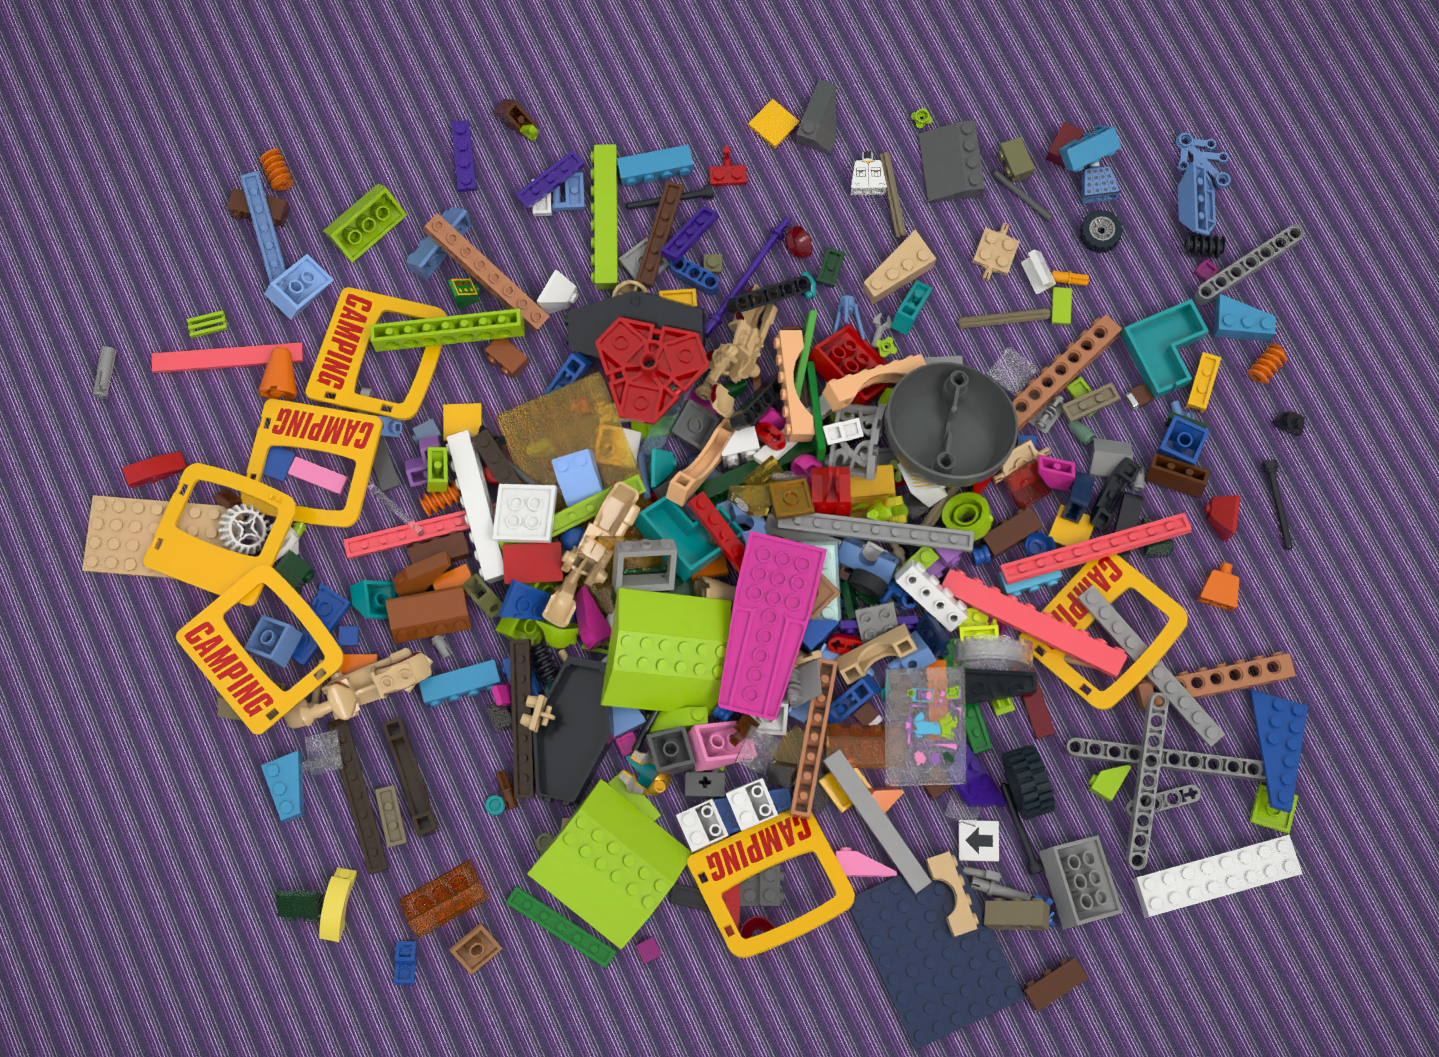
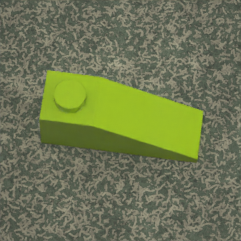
[647,707,708,734]

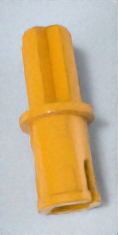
[1052,270,1089,286]

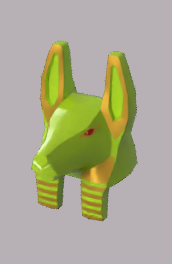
[850,495,909,523]

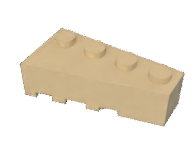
[862,229,936,304]

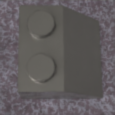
[646,725,696,774]

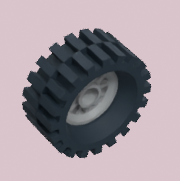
[1002,744,1055,820]

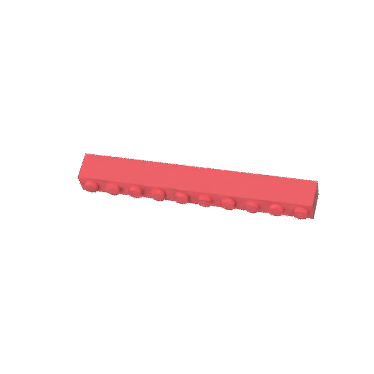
[941,569,1128,679]

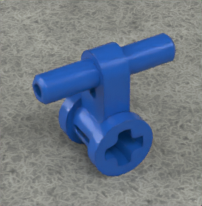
[879,579,918,610]

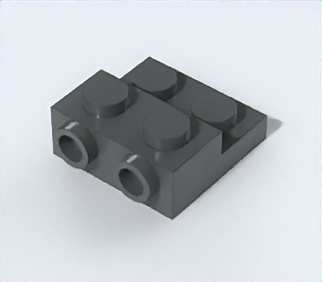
[669,399,720,452]
[740,865,784,907]

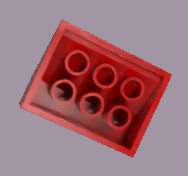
[808,324,894,406]

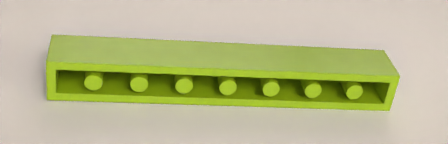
[591,144,618,290]

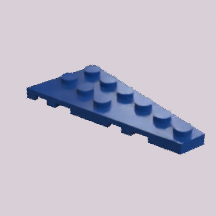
[1249,689,1308,813]

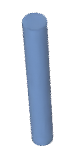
[638,453,651,499]

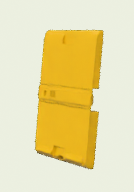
[850,464,896,519]

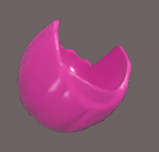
[791,454,822,486]

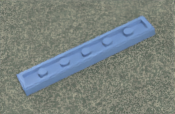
[240,171,286,283]

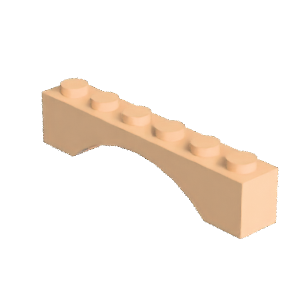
[774,330,815,442]
[822,354,927,411]
[666,418,736,507]

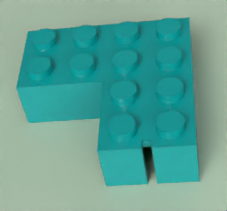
[1120,299,1209,400]
[634,496,744,581]

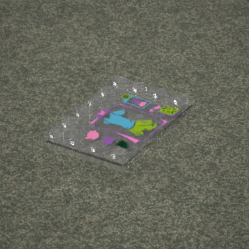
[885,666,966,786]

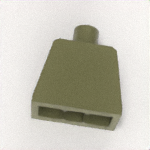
[463,573,503,618]

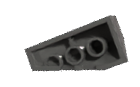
[796,79,836,155]

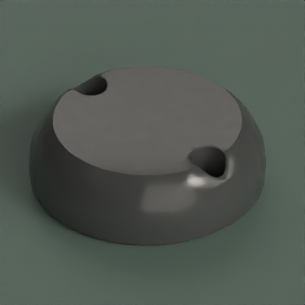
[884,362,1018,487]

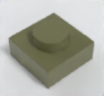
[704,254,722,274]

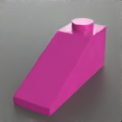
[574,586,612,650]

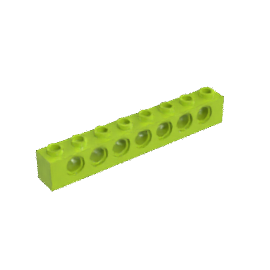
[370,309,525,352]

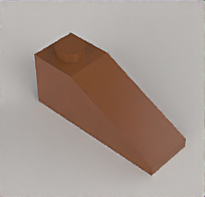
[393,551,451,597]

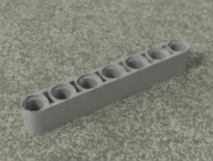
[1194,224,1304,305]

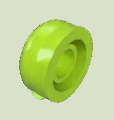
[941,492,994,541]

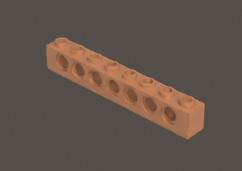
[422,213,550,333]
[1012,314,1122,432]
[1134,651,1296,710]
[789,658,838,820]

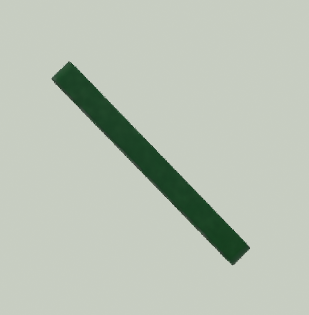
[695,406,884,506]

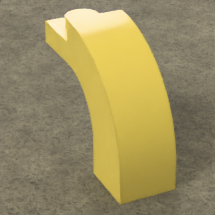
[319,867,357,942]

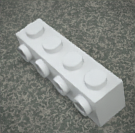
[895,559,968,632]

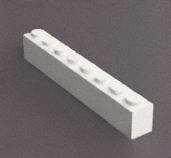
[446,430,504,584]

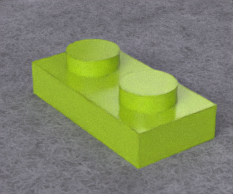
[898,547,940,570]

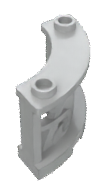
[825,404,887,481]

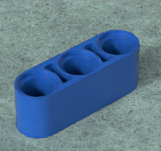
[670,257,719,295]

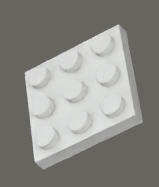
[492,484,557,543]

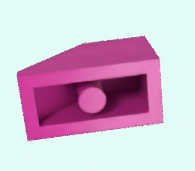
[1037,455,1076,491]

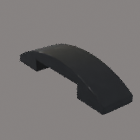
[1089,457,1141,533]

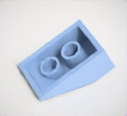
[264,254,334,320]
[552,449,604,507]

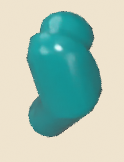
[801,272,816,300]

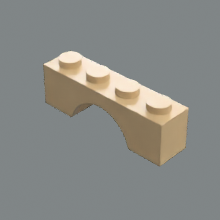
[835,623,918,685]
[925,851,979,938]

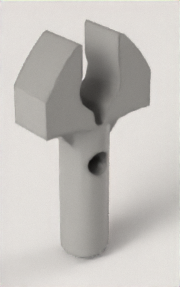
[871,313,892,348]
[963,866,1001,882]

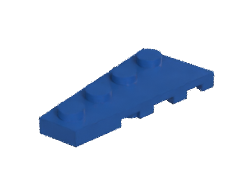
[498,579,576,623]
[291,583,352,667]
[713,787,792,834]

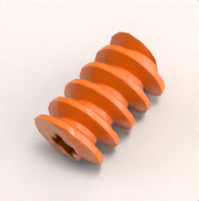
[260,149,294,191]
[1247,343,1287,384]
[418,480,461,517]

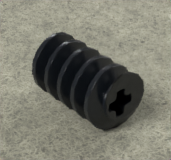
[1184,232,1225,259]
[531,641,560,685]

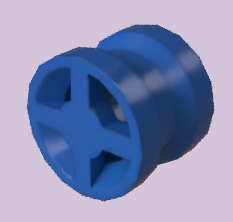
[970,544,991,567]
[711,706,735,722]

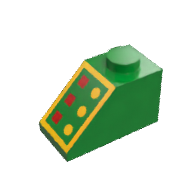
[448,278,481,310]

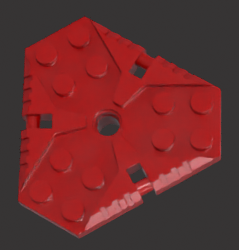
[595,317,709,425]

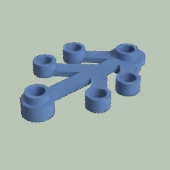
[1176,133,1231,189]

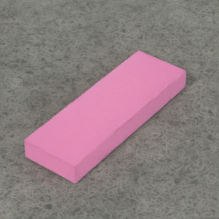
[288,456,348,496]

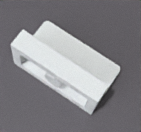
[1021,249,1056,294]

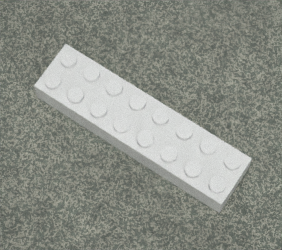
[1132,835,1303,918]

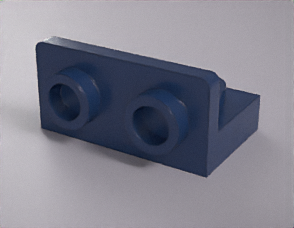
[915,612,950,657]

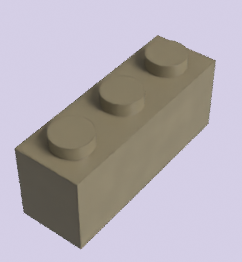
[984,898,1050,930]

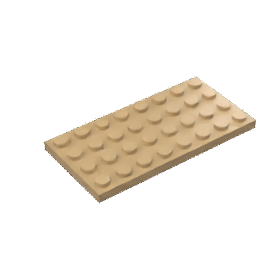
[82,495,245,579]

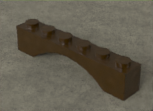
[382,717,439,838]

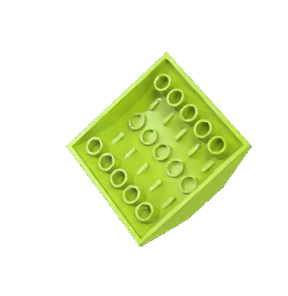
[600,587,731,716]
[527,779,692,950]

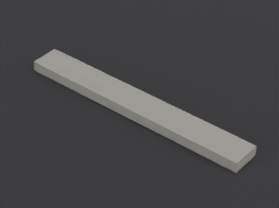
[823,749,932,893]

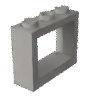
[612,538,677,593]

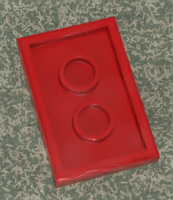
[502,542,563,584]

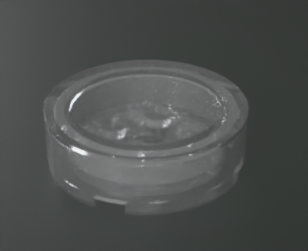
[953,635,1033,672]

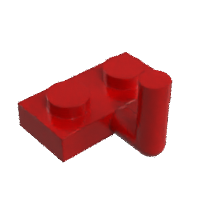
[709,146,747,187]

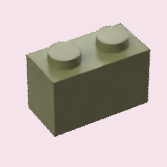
[997,137,1035,183]

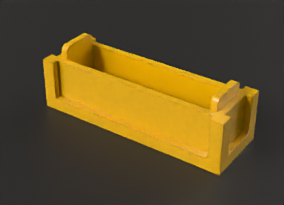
[1185,352,1221,413]

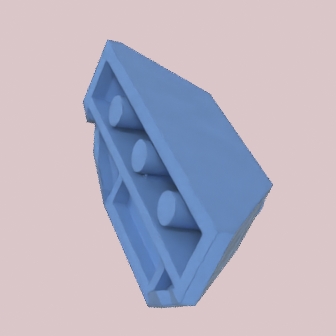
[1178,162,1216,236]

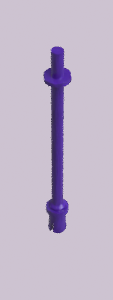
[705,216,791,338]

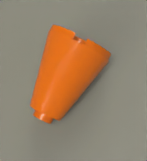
[258,346,297,400]

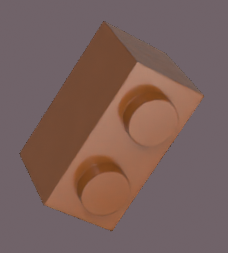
[485,338,529,379]

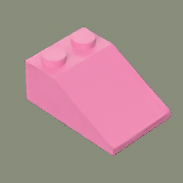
[687,721,757,771]

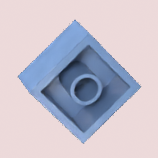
[244,615,303,668]

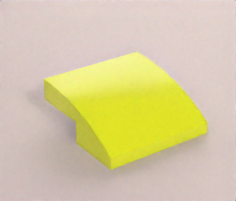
[958,608,1000,647]

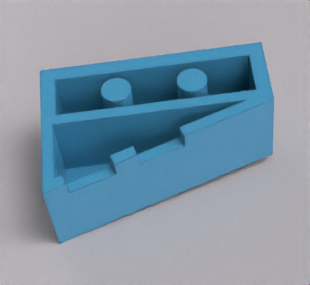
[1059,125,1122,172]
[1214,294,1276,342]
[261,751,304,823]

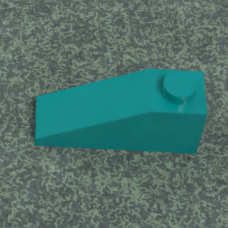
[890,280,933,335]

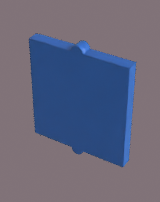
[262,446,296,482]

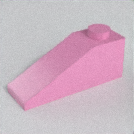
[835,847,897,877]

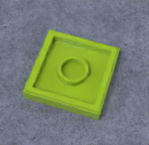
[1249,784,1298,834]

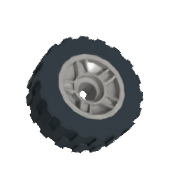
[1080,210,1123,253]

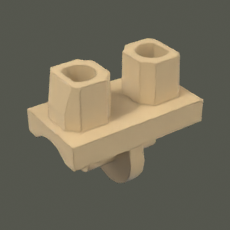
[520,695,555,732]

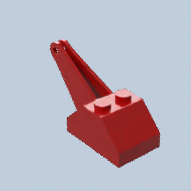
[810,466,851,517]

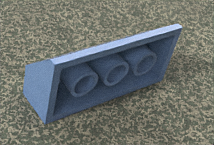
[406,206,472,281]

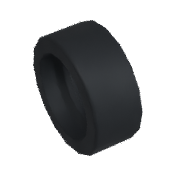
[848,568,888,599]

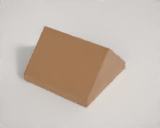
[449,923,503,975]

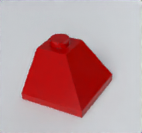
[1204,495,1240,542]

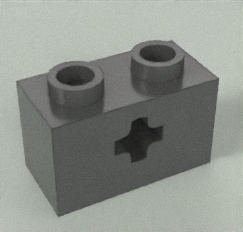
[685,769,725,799]

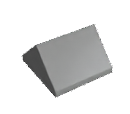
[1089,438,1133,478]

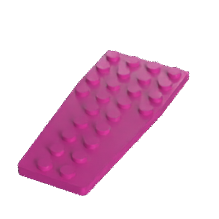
[718,531,827,720]

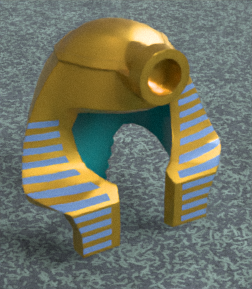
[618,750,671,795]

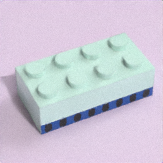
[799,541,842,622]

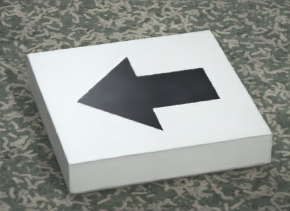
[958,820,999,862]

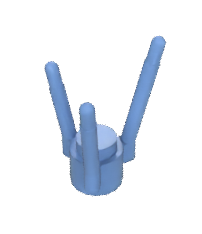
[833,295,865,340]

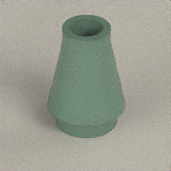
[1067,420,1096,446]

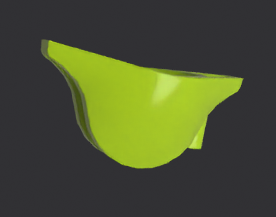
[536,620,579,649]

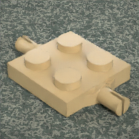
[972,223,1020,282]
[992,439,1051,491]

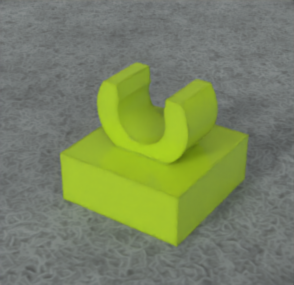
[990,698,1015,717]

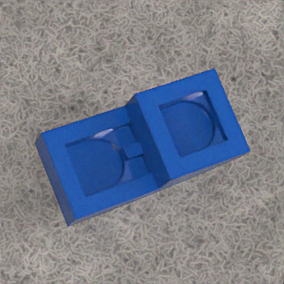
[394,941,417,985]

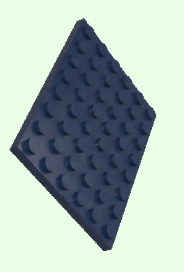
[850,850,1025,1050]

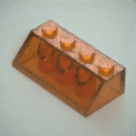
[825,723,906,770]
[399,860,489,939]

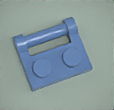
[551,172,585,212]

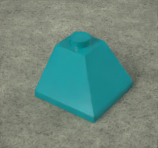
[648,449,677,493]
[350,580,397,619]

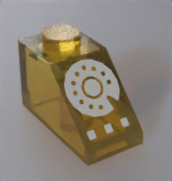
[727,485,770,517]

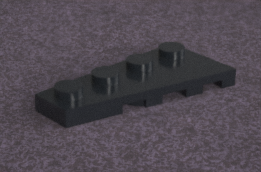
[957,668,1037,707]

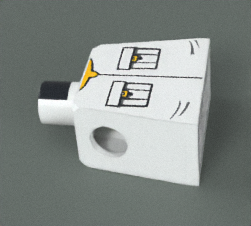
[850,152,887,195]

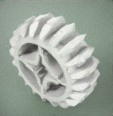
[218,504,270,555]

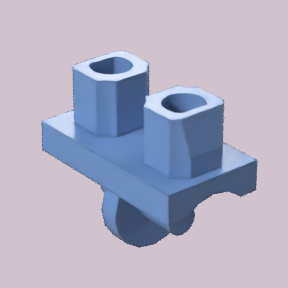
[373,415,402,437]

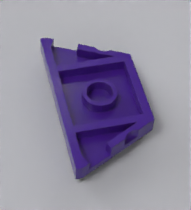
[945,740,1008,807]

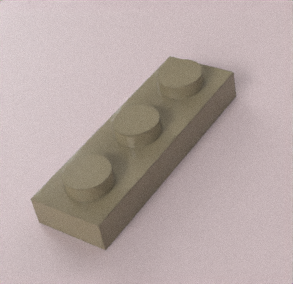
[1061,382,1121,424]
[375,785,408,848]

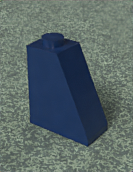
[1060,471,1096,524]

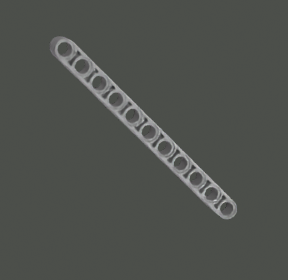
[1064,738,1266,782]

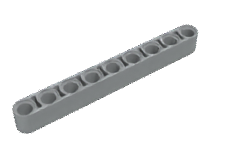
[1126,692,1169,870]

